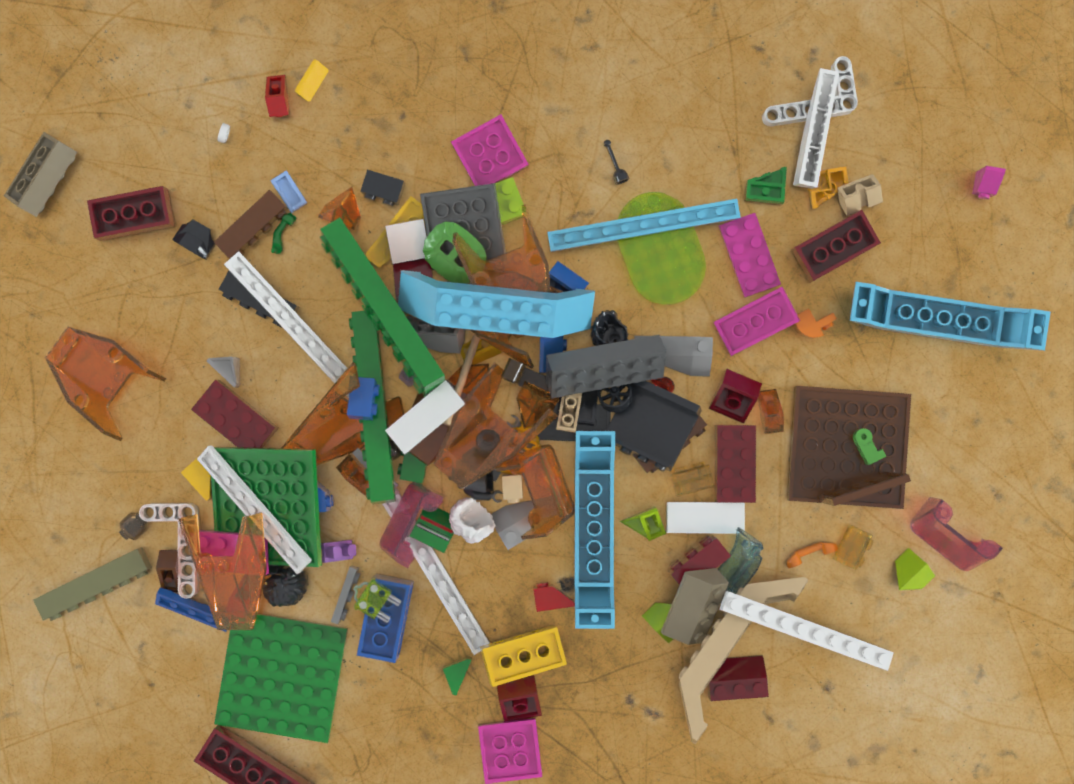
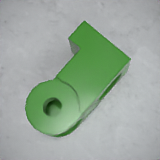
[853,428,886,465]

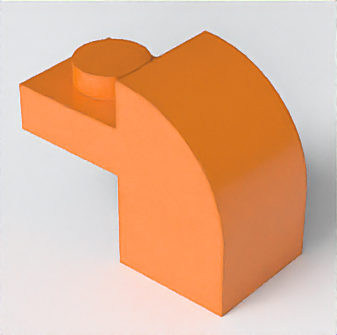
[793,308,837,339]

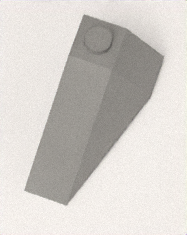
[406,316,465,354]
[634,336,713,377]
[491,493,574,550]

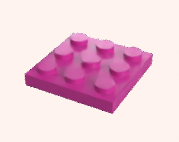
[451,114,529,186]
[478,718,542,784]

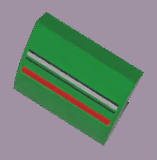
[409,502,454,553]

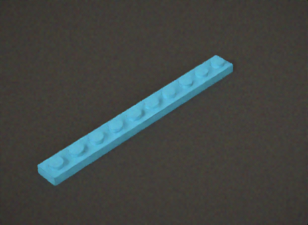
[547,199,741,252]

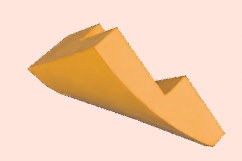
[808,167,848,209]

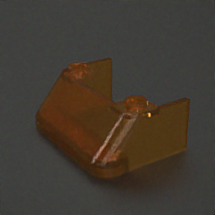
[495,444,575,540]

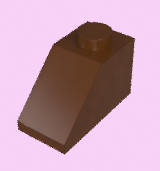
[156,550,178,592]

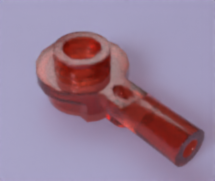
[650,377,675,393]

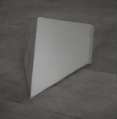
[207,357,240,388]

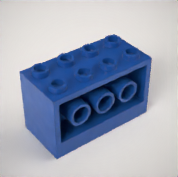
[356,574,414,663]

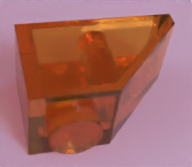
[758,389,784,434]
[336,454,369,497]

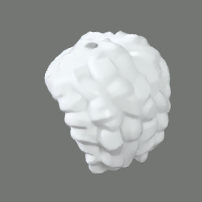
[449,497,496,544]

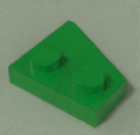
[745,167,787,204]

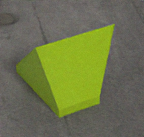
[619,506,666,541]
[895,548,935,590]
[642,602,673,643]

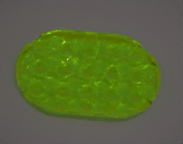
[617,192,706,305]

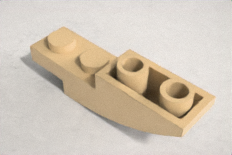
[556,393,582,433]

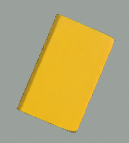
[295,59,328,102]
[460,332,502,366]

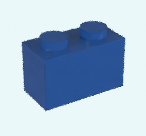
[347,377,380,421]

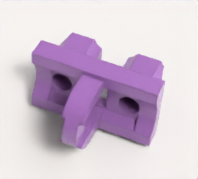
[321,540,356,563]

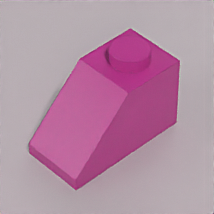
[972,166,1006,199]

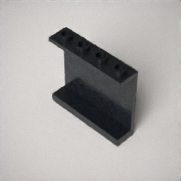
[606,381,702,472]

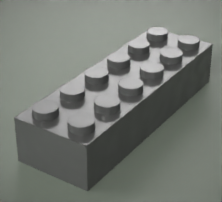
[546,335,666,398]

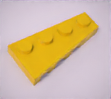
[365,196,426,268]

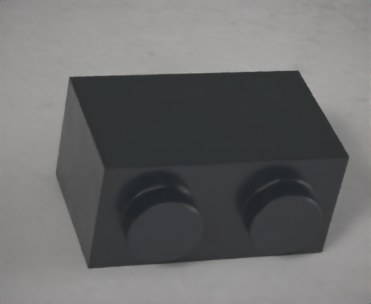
[360,169,405,207]

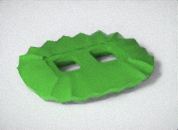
[422,222,486,284]

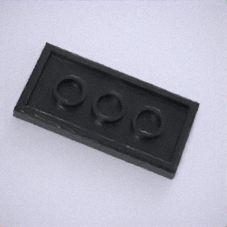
[533,401,611,441]

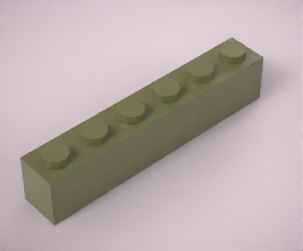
[33,547,152,621]

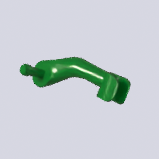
[271,213,297,254]

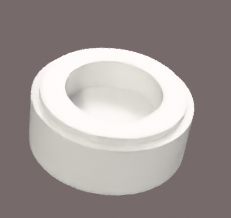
[217,123,230,143]

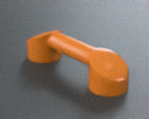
[786,541,838,568]

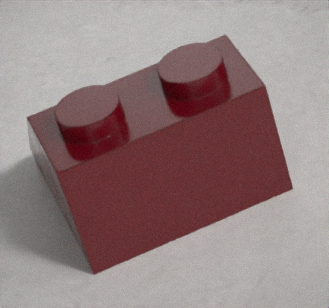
[709,369,762,423]
[497,675,542,722]

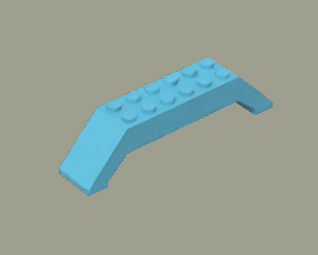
[398,270,595,338]
[850,282,1051,351]
[574,431,615,629]

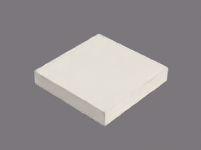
[385,219,427,264]

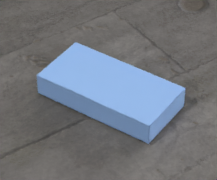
[270,170,307,213]

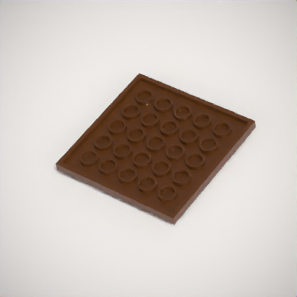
[787,386,911,509]

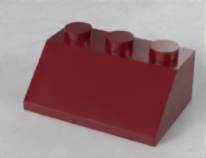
[707,655,769,701]

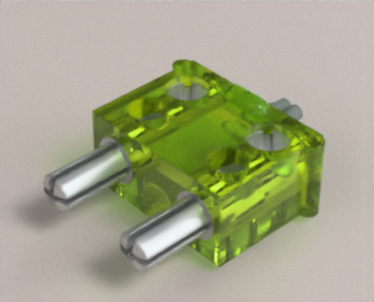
[353,577,401,623]

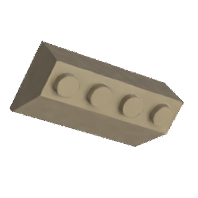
[4,132,77,217]
[661,568,729,645]

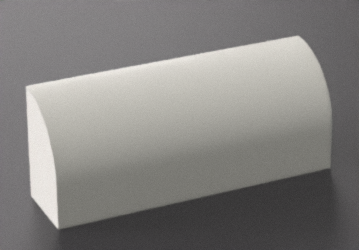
[385,380,465,455]
[666,502,745,534]

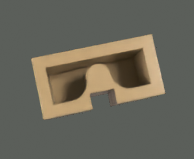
[837,174,883,216]
[502,474,523,503]

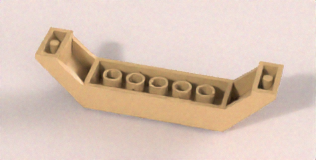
[679,577,808,745]

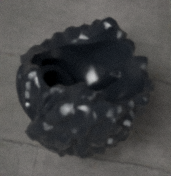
[590,310,629,346]
[263,567,308,607]

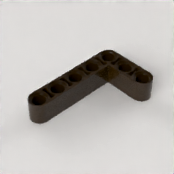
[501,358,555,400]

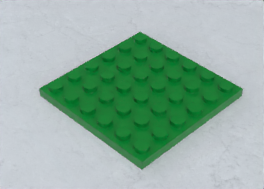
[211,447,322,567]
[214,611,348,743]

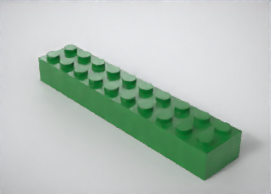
[319,217,445,397]

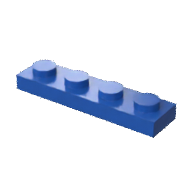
[155,587,232,632]

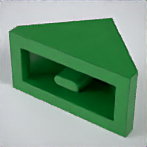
[443,656,472,696]

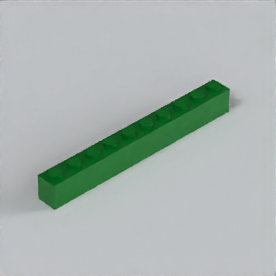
[349,311,396,505]

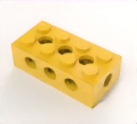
[480,625,567,687]

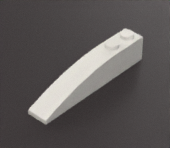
[793,68,839,189]

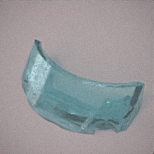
[718,527,763,603]

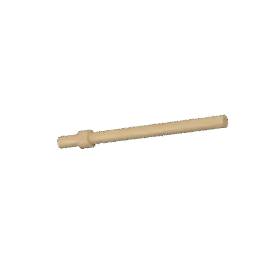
[443,330,483,426]

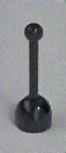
[604,140,630,185]

